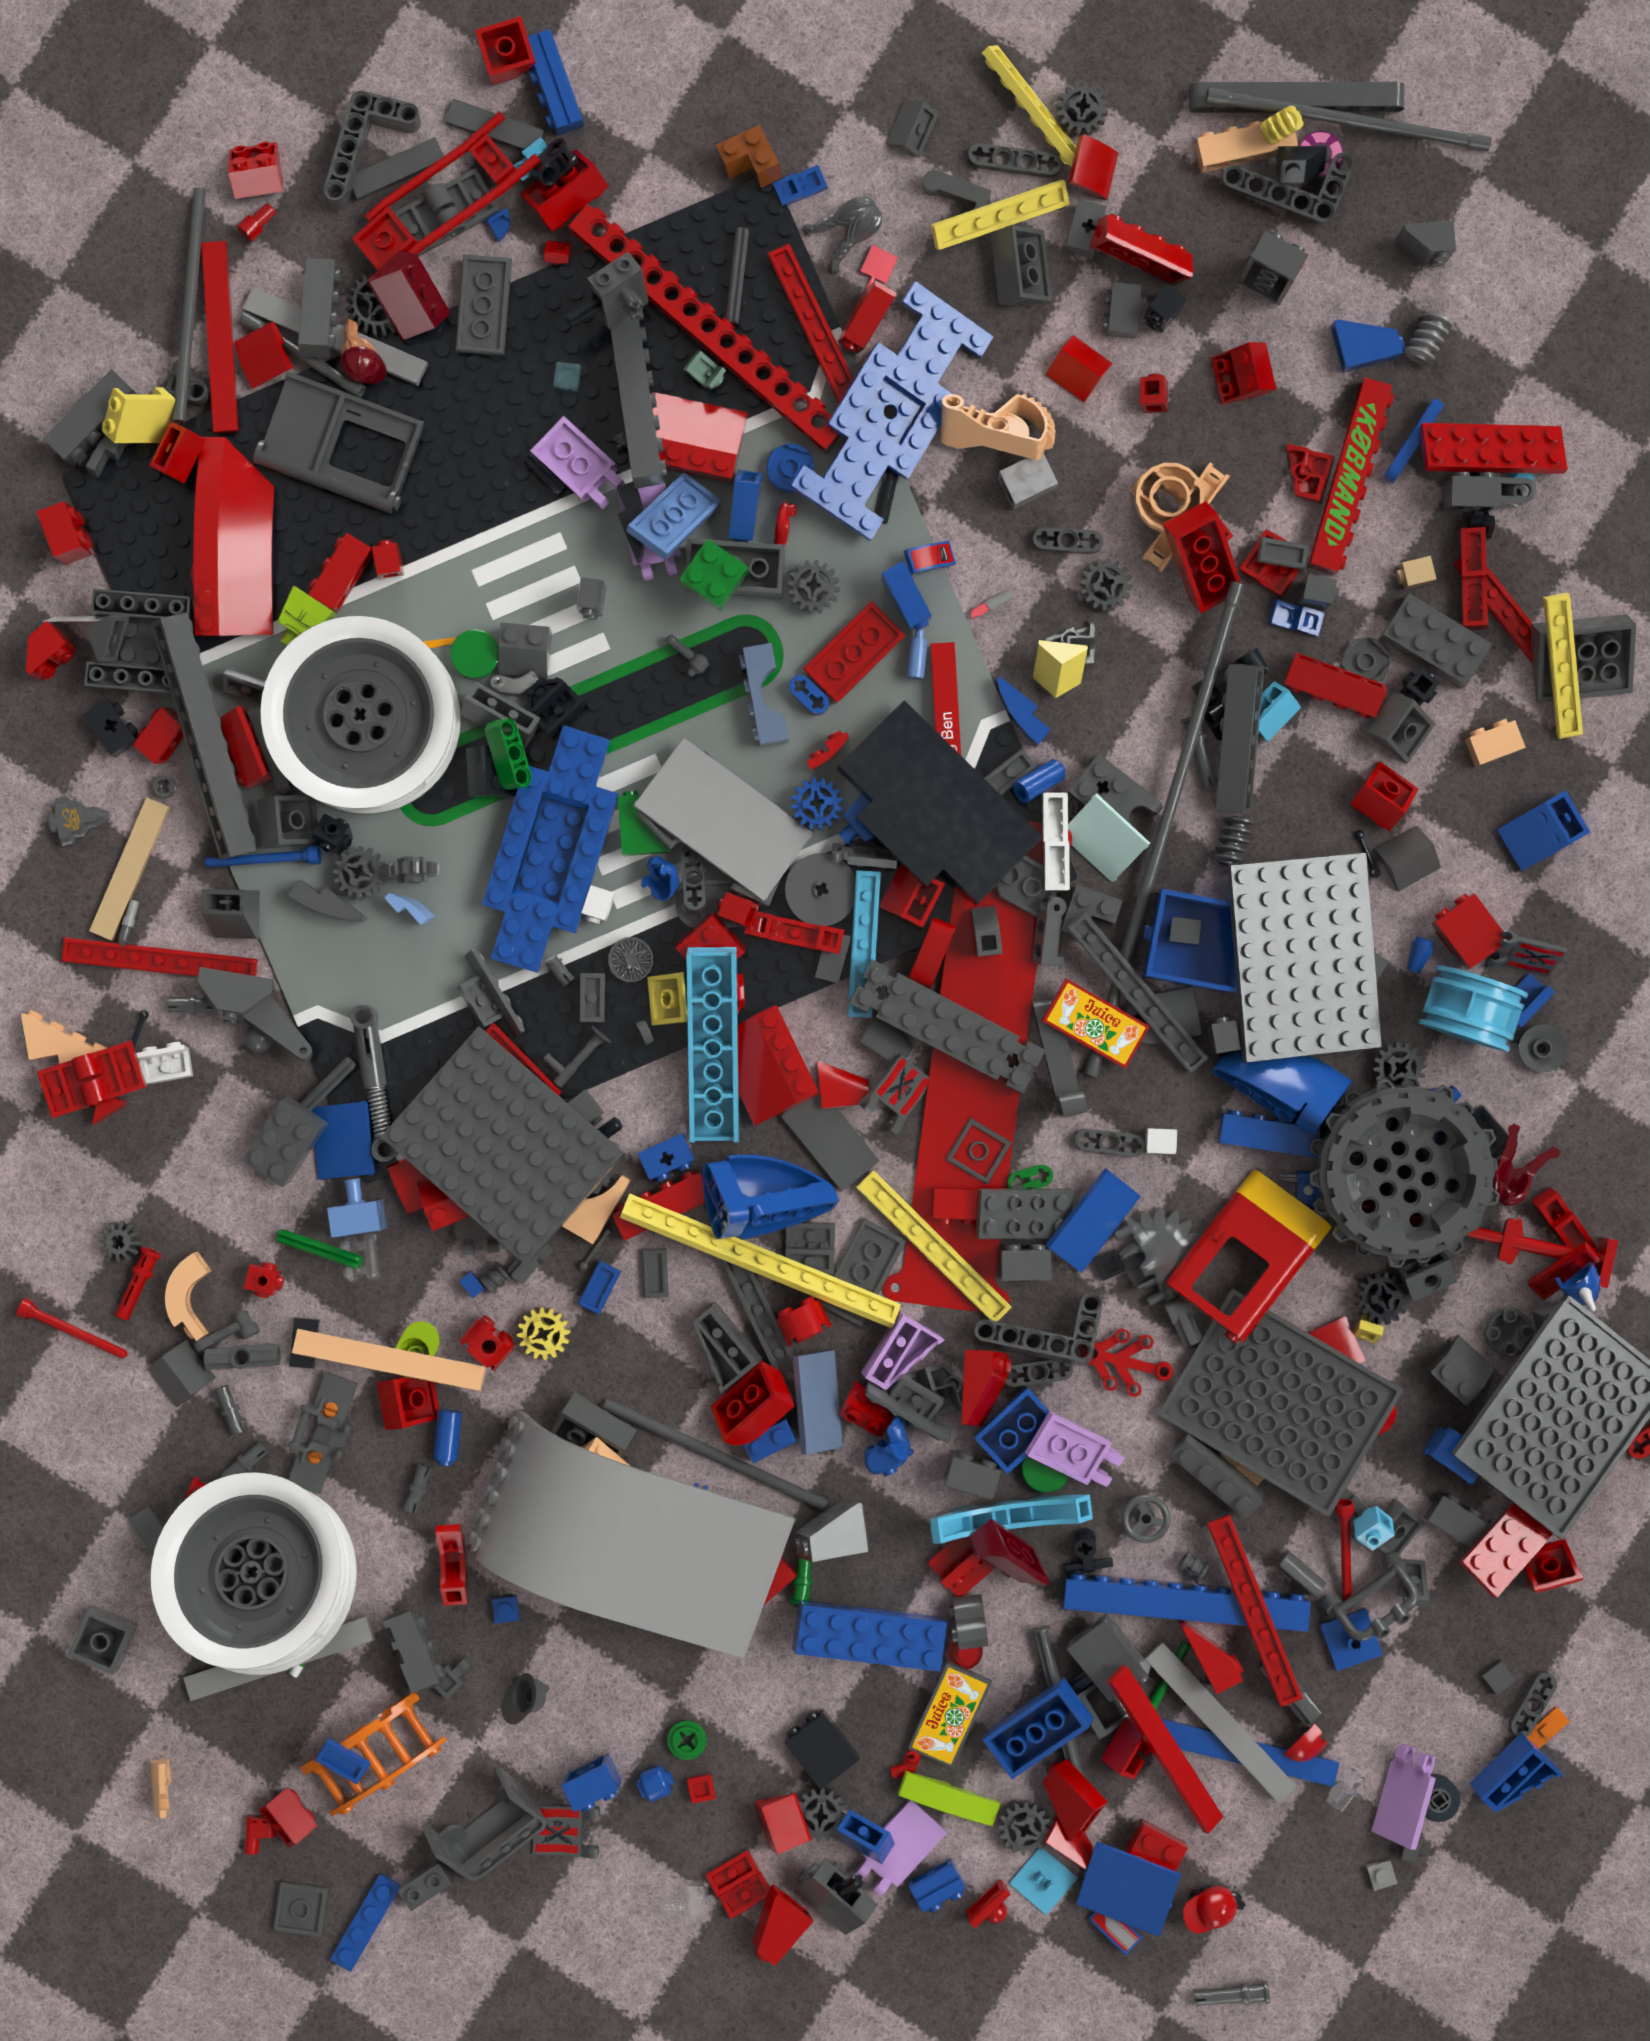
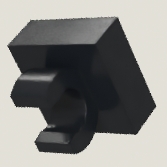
[1467,511,1495,539]

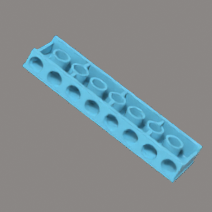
[687,947,739,1142]

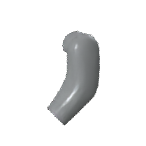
[490,671,538,694]

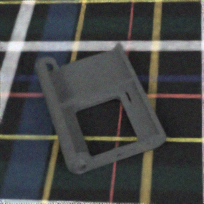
[253,371,424,514]

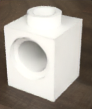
[582,885,616,924]

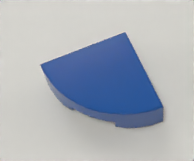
[486,208,510,242]

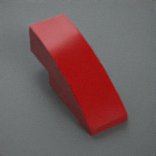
[1531,1187,1598,1251]

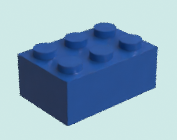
[973,1385,1050,1474]

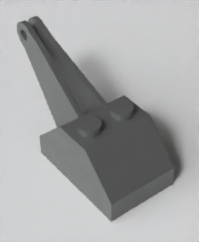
[197,967,312,1062]

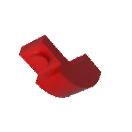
[435,1524,468,1606]

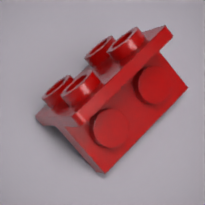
[928,1536,995,1597]

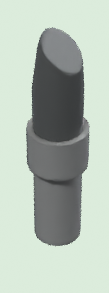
[118,900,139,946]

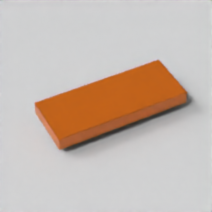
[1527,1706,1570,1749]

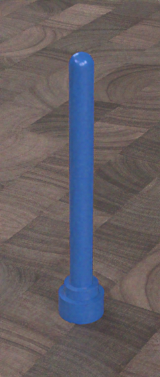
[204,845,321,867]

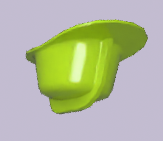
[395,1321,440,1378]

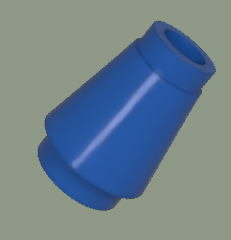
[1406,936,1435,974]

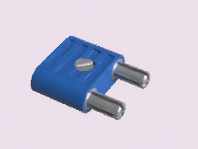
[1279,1171,1319,1210]

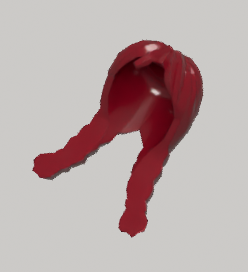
[1492,1123,1560,1206]

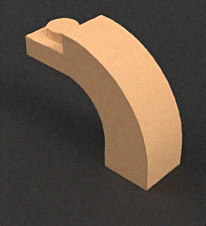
[165,1252,212,1341]

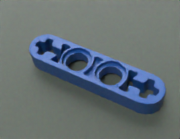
[1383,397,1444,483]

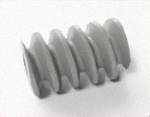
[1404,312,1454,367]

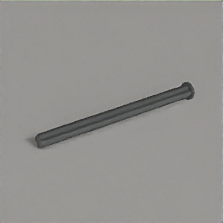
[1031,1625,1084,1776]

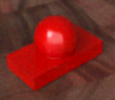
[965,1879,1011,1928]

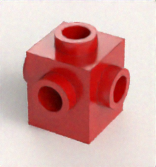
[244,1262,284,1298]

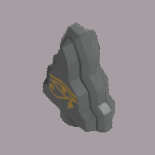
[49,798,110,846]

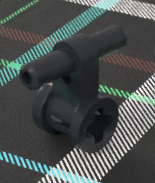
[1064,1528,1114,1573]

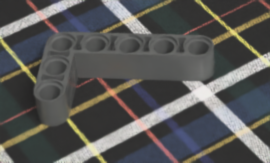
[324,90,421,210]
[1221,152,1354,224]
[1032,996,1088,1118]
[974,1292,1102,1366]

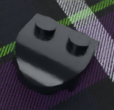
[525,677,587,738]

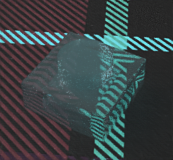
[553,362,581,391]

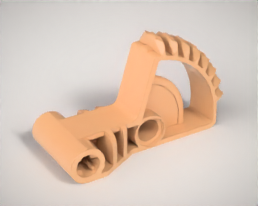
[940,394,1056,460]

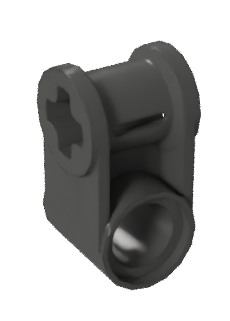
[166,371,211,407]

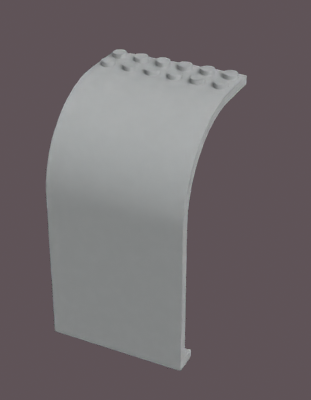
[465,1410,795,1658]

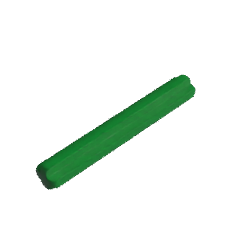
[276,1229,363,1269]

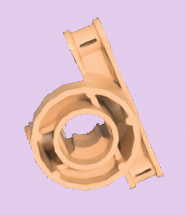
[1130,462,1230,572]

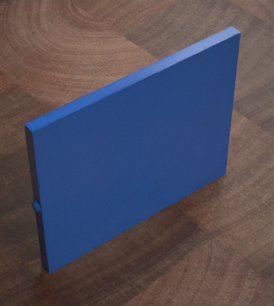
[1076,1841,1181,1937]

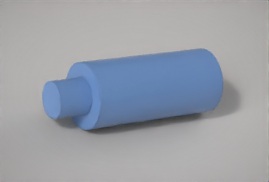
[906,629,928,679]

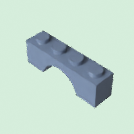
[739,643,789,746]

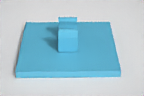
[1009,1848,1078,1915]

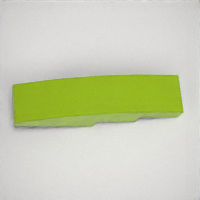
[897,1771,1001,1826]

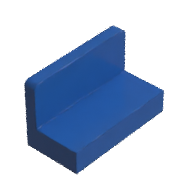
[1515,974,1555,1028]

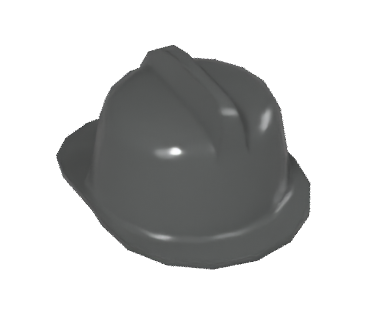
[501,1673,550,1724]

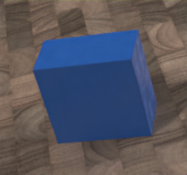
[1141,889,1237,995]

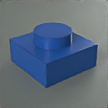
[492,1595,520,1624]

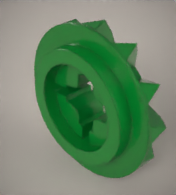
[667,1720,707,1760]

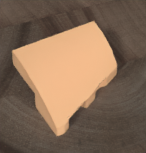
[150,1758,171,1818]

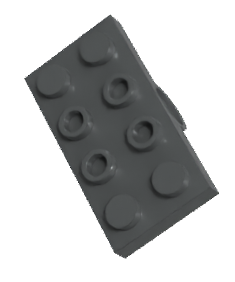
[394,168,500,257]
[975,1186,1074,1239]

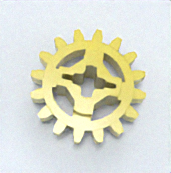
[517,1307,571,1360]

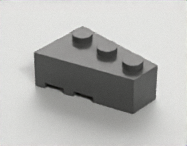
[692,1302,762,1393]
[383,1611,445,1694]

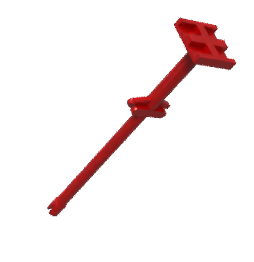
[1361,1201,1619,1289]

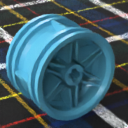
[1418,965,1528,1052]

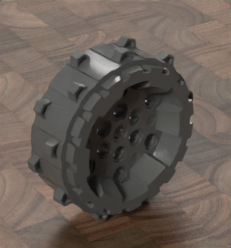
[1308,1076,1500,1268]

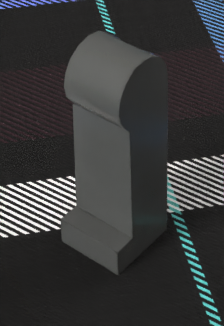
[922,170,992,210]
[1031,894,1066,966]

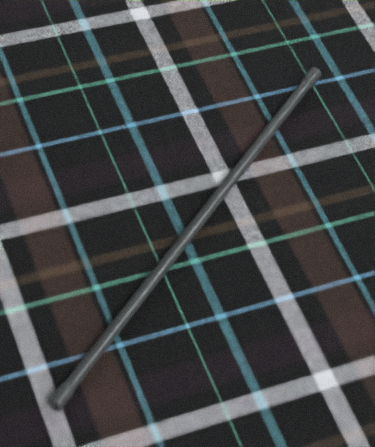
[1083,581,1245,1077]

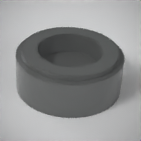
[635,1020,654,1045]

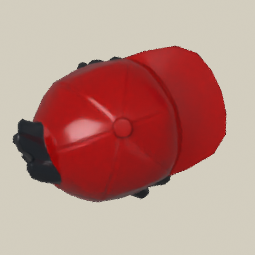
[1183,1885,1246,1934]

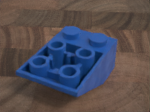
[1497,790,1590,871]

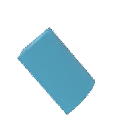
[1258,681,1301,742]

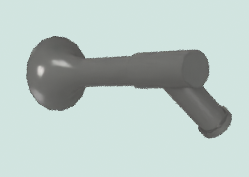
[542,1026,611,1088]

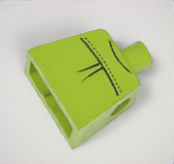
[278,586,336,646]

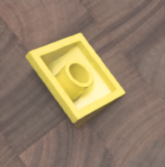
[1033,640,1088,698]
[647,972,688,1025]

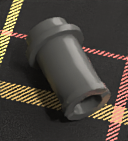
[545,955,575,987]

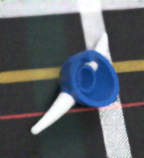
[1555,1262,1601,1311]

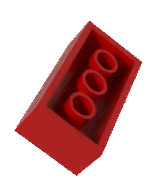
[1163,501,1242,613]

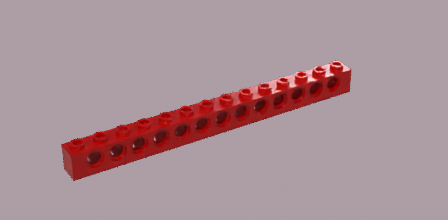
[569,204,841,454]

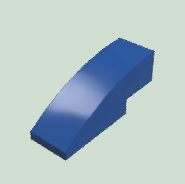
[996,677,1051,747]

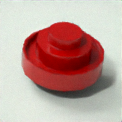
[947,1637,983,1669]

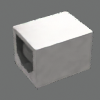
[998,454,1058,510]

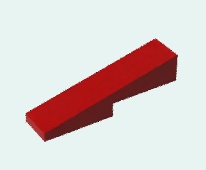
[1461,527,1488,630]

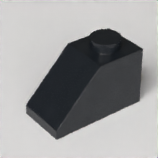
[1276,146,1327,183]

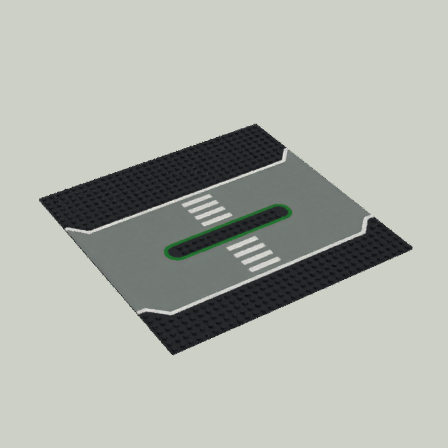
[64,178,1077,1184]

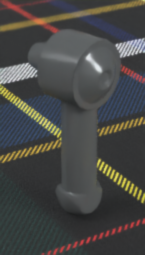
[666,634,710,677]

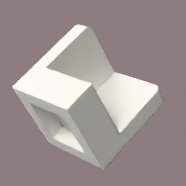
[1145,1128,1177,1154]

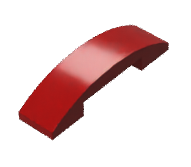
[744,911,845,954]

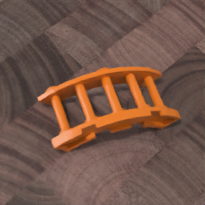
[299,1693,447,1816]

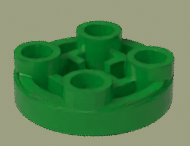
[450,629,499,679]
[1021,1456,1069,1493]

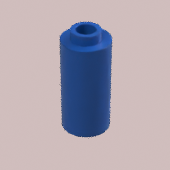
[1013,759,1066,803]
[433,1409,462,1466]

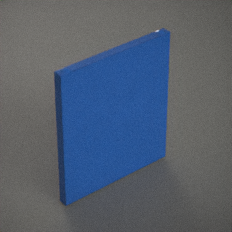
[311,1101,375,1180]

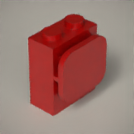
[1431,893,1509,970]

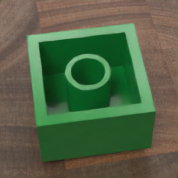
[680,539,749,611]

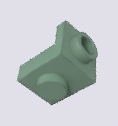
[683,350,726,389]

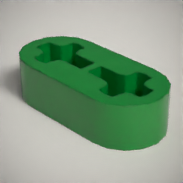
[1008,1164,1053,1189]

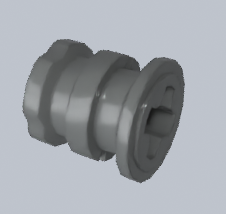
[480,1261,513,1294]
[1177,1551,1209,1583]

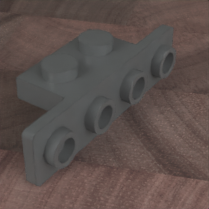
[457,948,525,1038]
[865,1375,951,1443]

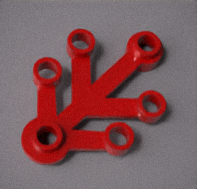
[1080,1328,1173,1397]

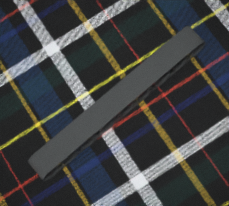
[1189,82,1404,113]

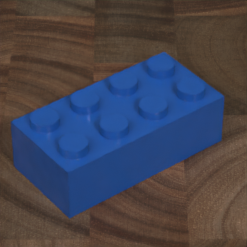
[982,1678,1094,1779]

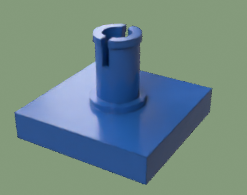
[1319,1607,1383,1671]

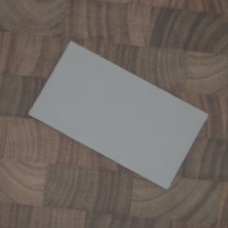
[633,738,813,902]

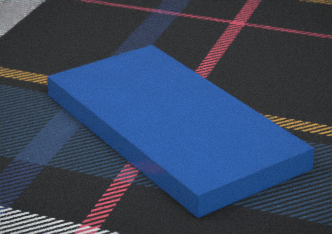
[1046,1168,1141,1273]

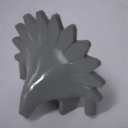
[1114,1207,1202,1306]

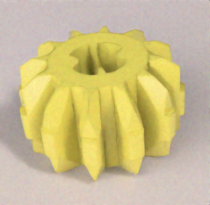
[1260,106,1304,144]

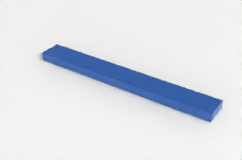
[1161,1718,1340,1787]

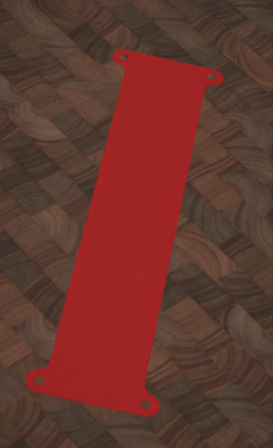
[882,822,1072,1313]

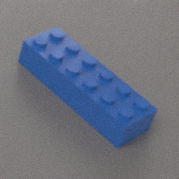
[792,1600,947,1671]

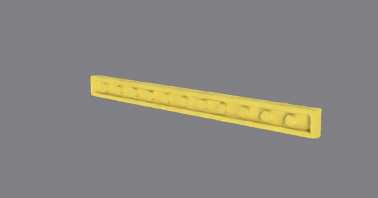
[620,1194,901,1328]

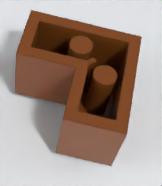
[716,125,783,188]

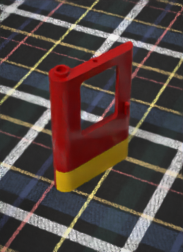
[1165,1169,1332,1344]

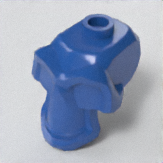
[864,1416,914,1477]

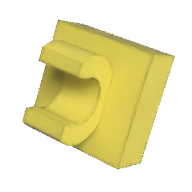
[1353,1313,1384,1344]

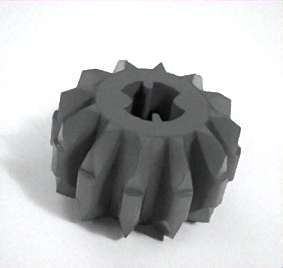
[99,1221,142,1262]

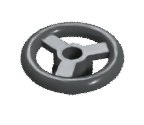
[1122,1494,1170,1543]

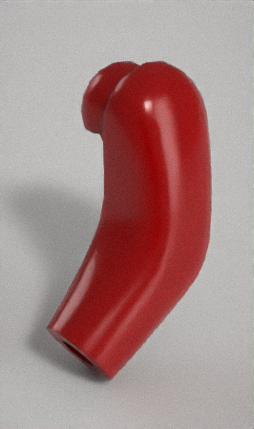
[774,502,797,547]

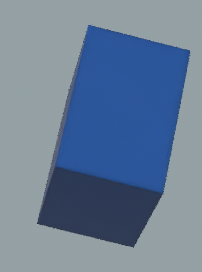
[459,1271,486,1298]

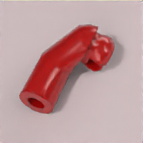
[890,1750,921,1779]

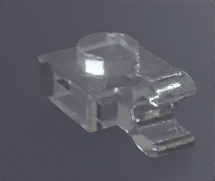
[1326,1766,1365,1812]

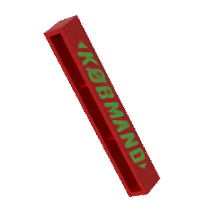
[1307,377,1394,575]

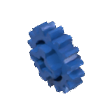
[791,777,843,830]

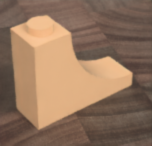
[562,1175,631,1244]

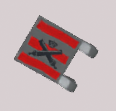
[1487,929,1567,976]
[859,1053,929,1134]
[533,1804,600,1859]

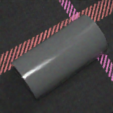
[222,667,267,704]
[1274,1550,1326,1597]

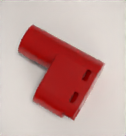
[244,1815,276,1855]

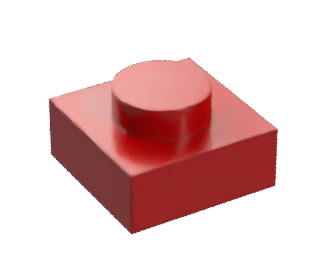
[544,241,571,265]
[687,1773,716,1804]

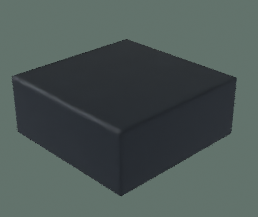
[1093,1249,1125,1281]

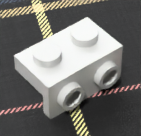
[136,1042,193,1085]

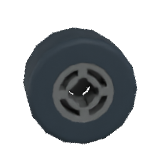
[1425,1774,1461,1822]

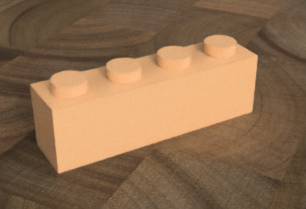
[1195,121,1298,173]

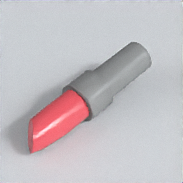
[971,590,1013,618]

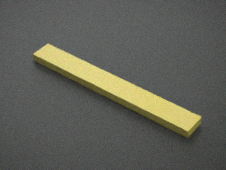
[856,1170,1012,1322]

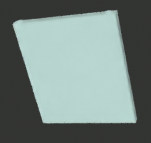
[1068,794,1150,882]

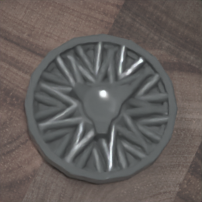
[608,937,653,982]

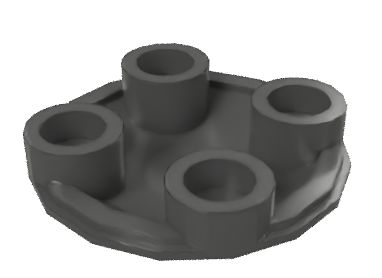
[1484,1308,1535,1357]

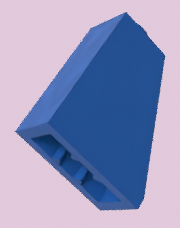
[1330,320,1405,373]
[728,469,763,542]
[881,561,932,631]

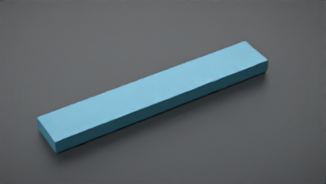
[847,871,881,1018]

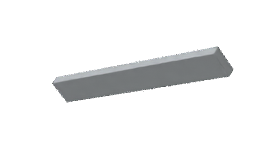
[242,288,428,386]
[183,1616,375,1701]
[1145,1641,1297,1803]

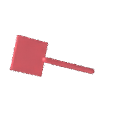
[860,245,898,289]

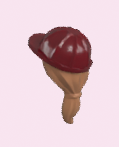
[340,319,387,384]

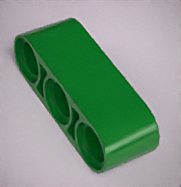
[485,718,532,790]

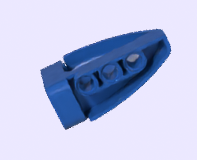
[1211,1050,1353,1136]
[702,1154,839,1240]

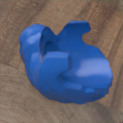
[641,856,679,901]

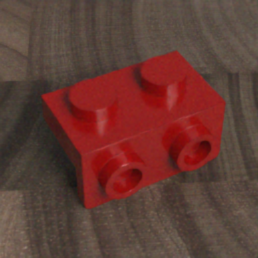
[838,1381,893,1437]

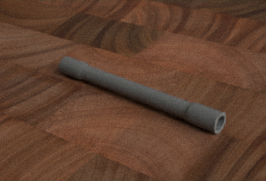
[239,312,366,398]

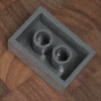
[242,1096,329,1188]

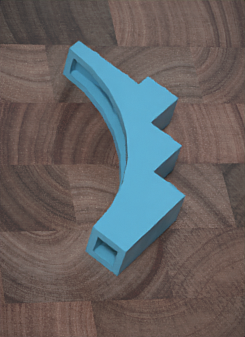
[930,1494,1093,1544]

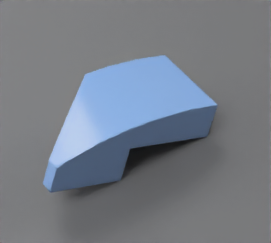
[384,893,435,925]

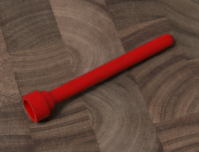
[16,1298,128,1359]
[1335,1499,1355,1611]

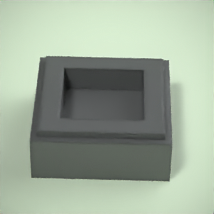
[1481,1660,1516,1695]

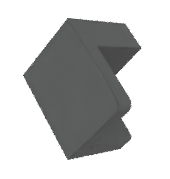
[1167,917,1201,945]

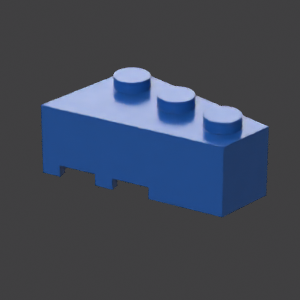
[1469,1732,1564,1812]

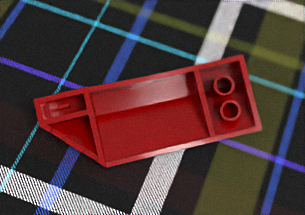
[193,437,275,636]

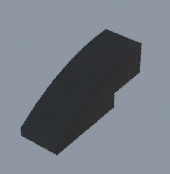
[617,481,645,563]

